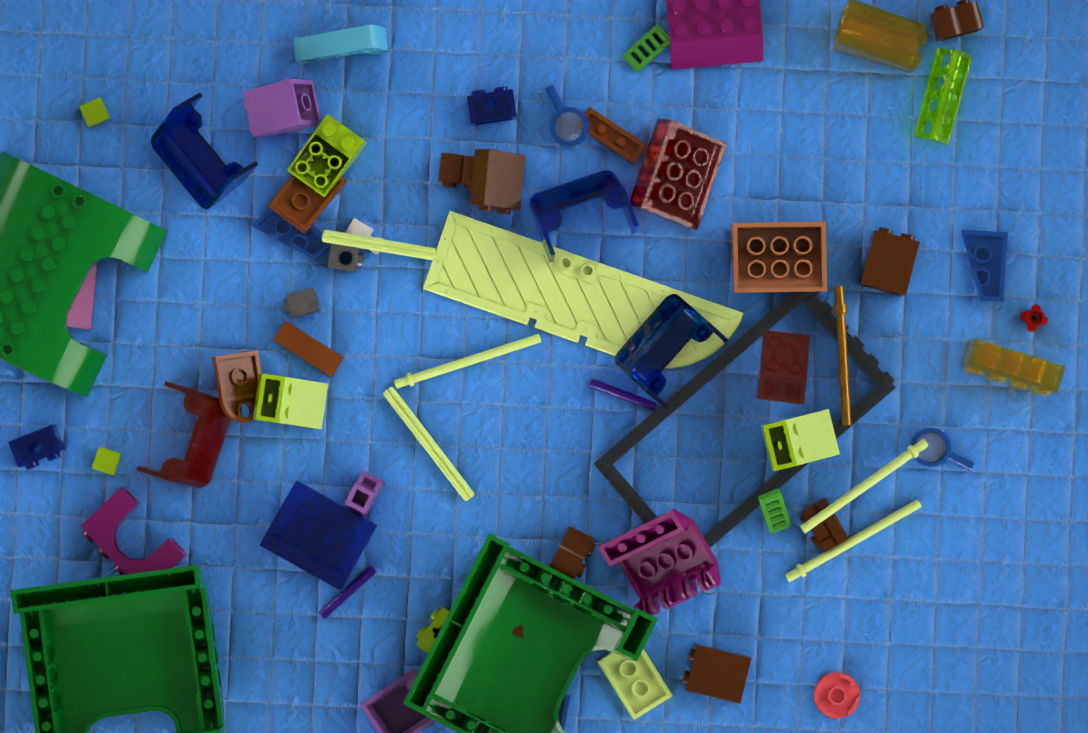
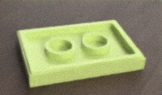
[597,649,673,720]

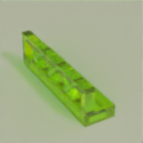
[914,48,972,146]

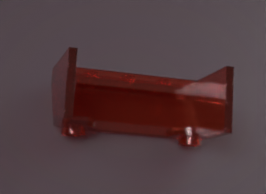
[136,381,231,488]

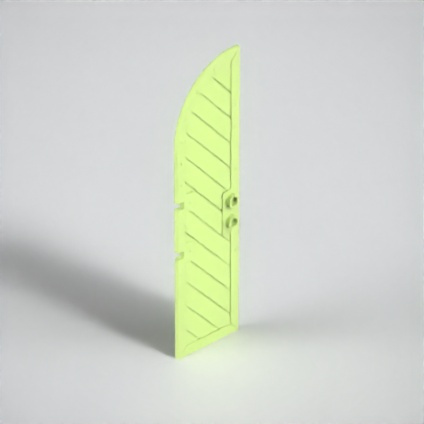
[423,211,744,369]

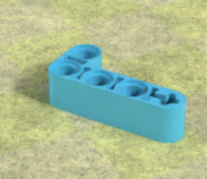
[293,25,388,64]

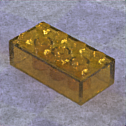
[960,338,1065,397]

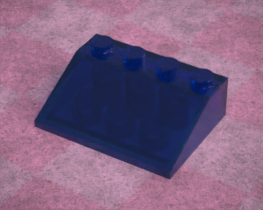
[259,480,378,591]

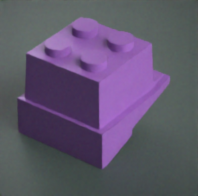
[360,668,436,733]

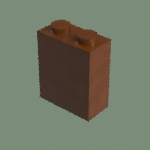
[470,149,526,215]
[858,227,920,297]
[682,643,751,704]

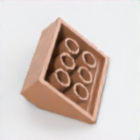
[731,222,827,293]

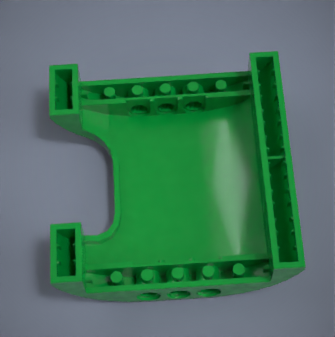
[0,151,168,397]
[403,533,658,733]
[10,565,225,733]

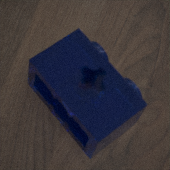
[467,86,517,126]
[8,425,66,470]

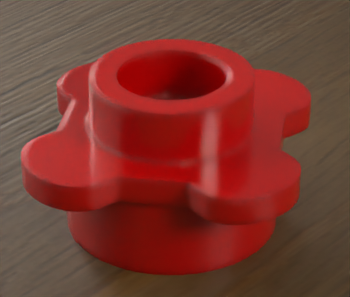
[1020,304,1048,332]

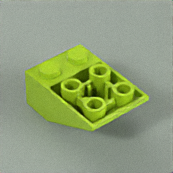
[287,114,368,198]
[253,373,328,430]
[761,409,840,471]

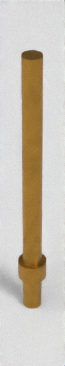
[833,286,851,426]

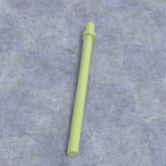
[394,334,541,389]
[800,439,928,533]
[785,499,922,582]

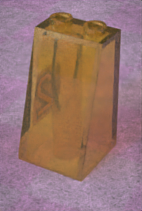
[831,0,928,73]

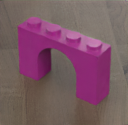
[80,487,188,575]

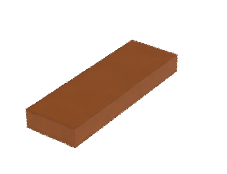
[576,107,647,165]
[273,321,344,377]

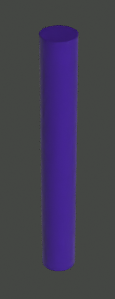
[589,379,657,411]
[319,566,376,619]

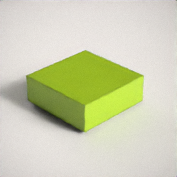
[79,97,111,128]
[92,446,122,475]

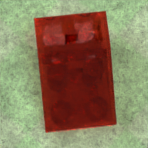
[755,330,810,405]

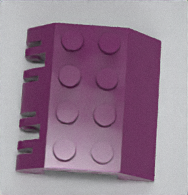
[665,0,763,70]
[598,509,721,616]

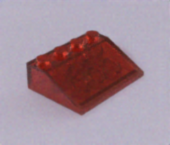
[628,118,727,230]

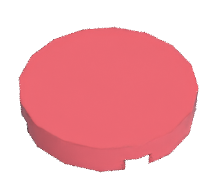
[814,672,860,719]

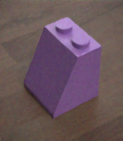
[243,78,322,138]

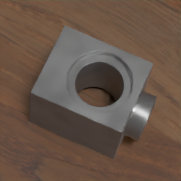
[328,244,363,272]
[284,287,321,318]

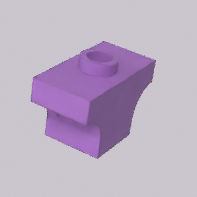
[342,470,384,523]

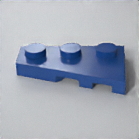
[251,208,331,260]
[961,230,1008,302]

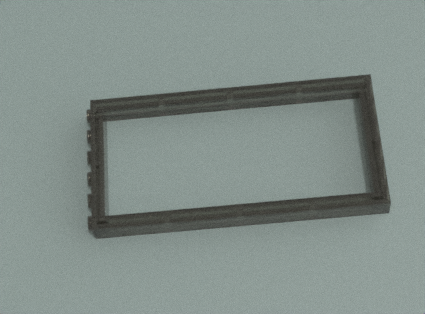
[593,292,896,548]

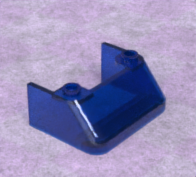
[151,93,258,209]
[529,170,639,263]
[615,294,729,409]

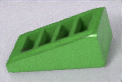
[622,24,670,73]
[758,488,791,534]

